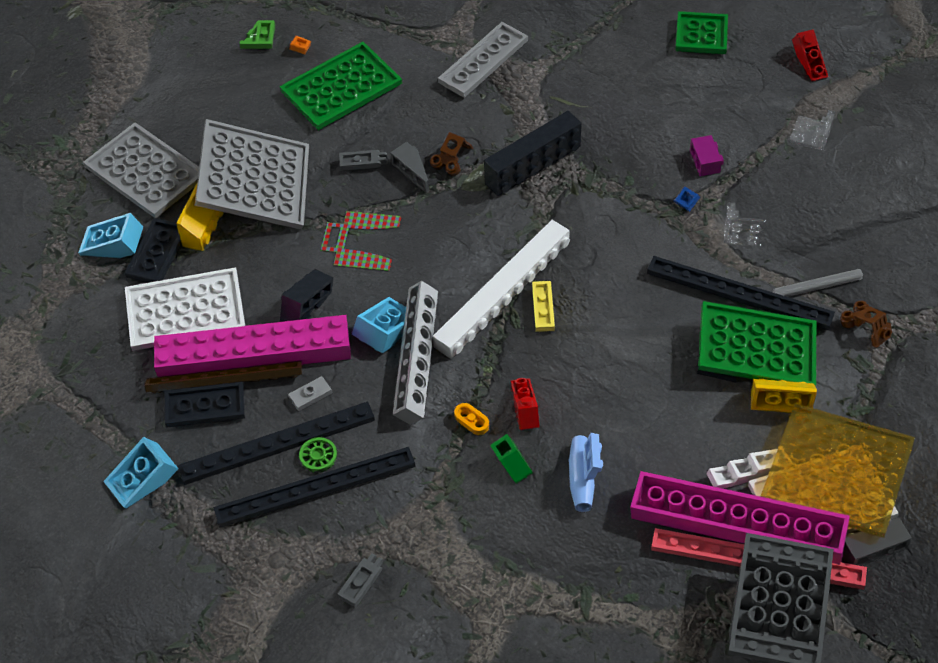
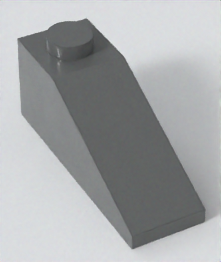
[390,142,429,193]

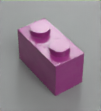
[690,135,724,176]

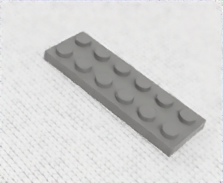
[438,22,528,98]

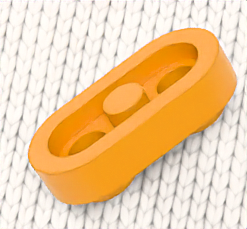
[454,403,489,435]

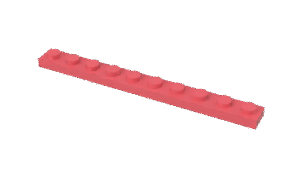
[651,528,867,590]

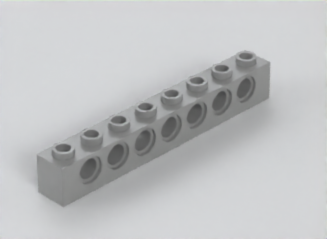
[393,281,438,425]

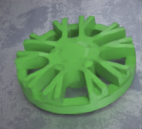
[299,437,337,472]

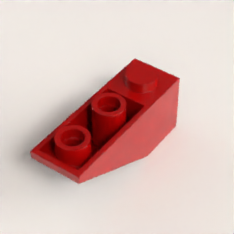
[792,29,828,81]
[511,378,539,430]

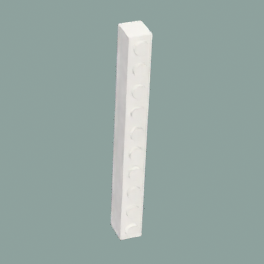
[433,220,570,359]

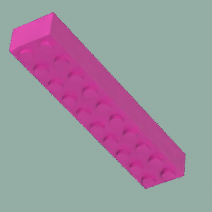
[154,315,351,377]
[630,471,850,565]

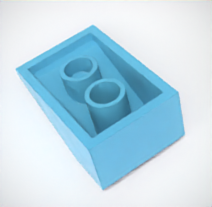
[79,213,143,258]
[352,297,406,353]
[104,437,178,508]

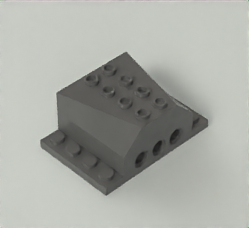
[728,533,834,663]

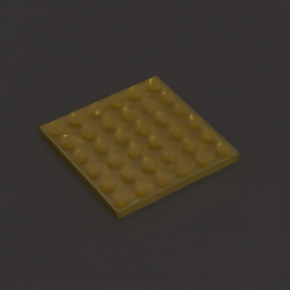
[761,403,915,538]

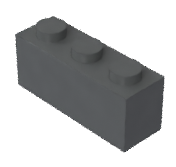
[843,518,912,566]

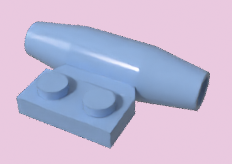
[569,433,603,512]

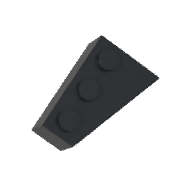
[280,269,333,322]

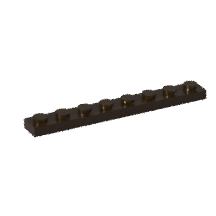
[145,361,302,394]

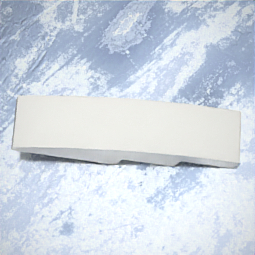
[706,448,792,488]

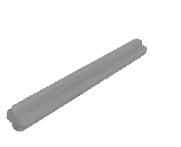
[773,269,863,297]

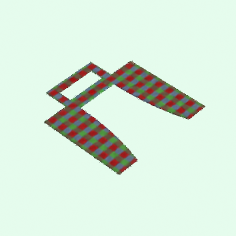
[320,211,401,271]

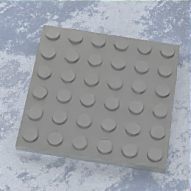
[195,119,309,230]

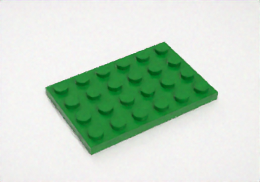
[280,42,402,130]
[698,301,816,387]

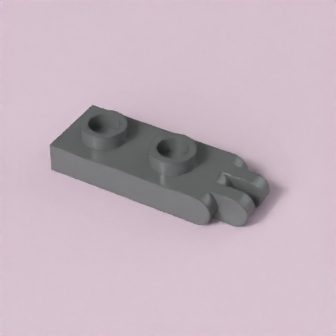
[339,150,388,171]
[337,553,384,608]

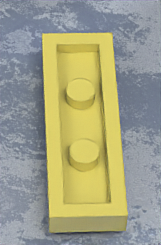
[532,281,555,332]

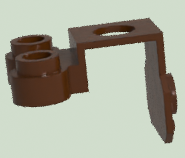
[430,132,473,176]
[840,301,892,348]

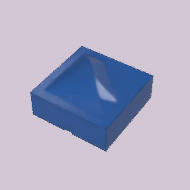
[674,187,700,212]

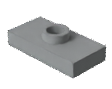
[288,376,332,411]

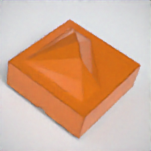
[289,36,311,55]

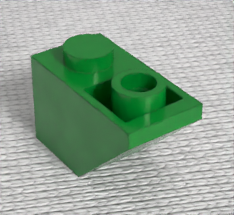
[490,434,533,484]

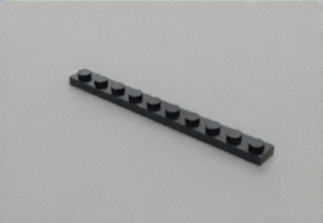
[647,256,835,330]
[178,401,375,485]
[213,447,416,528]

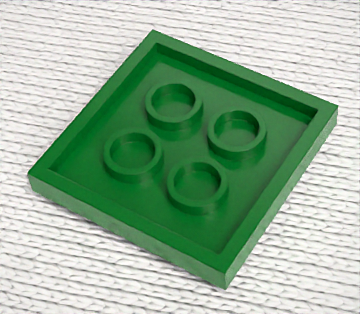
[676,11,728,54]

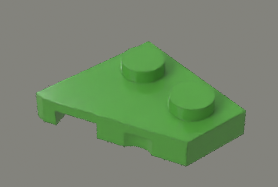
[240,20,275,49]

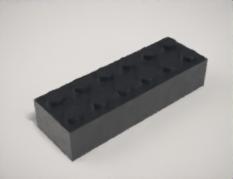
[484,111,582,196]

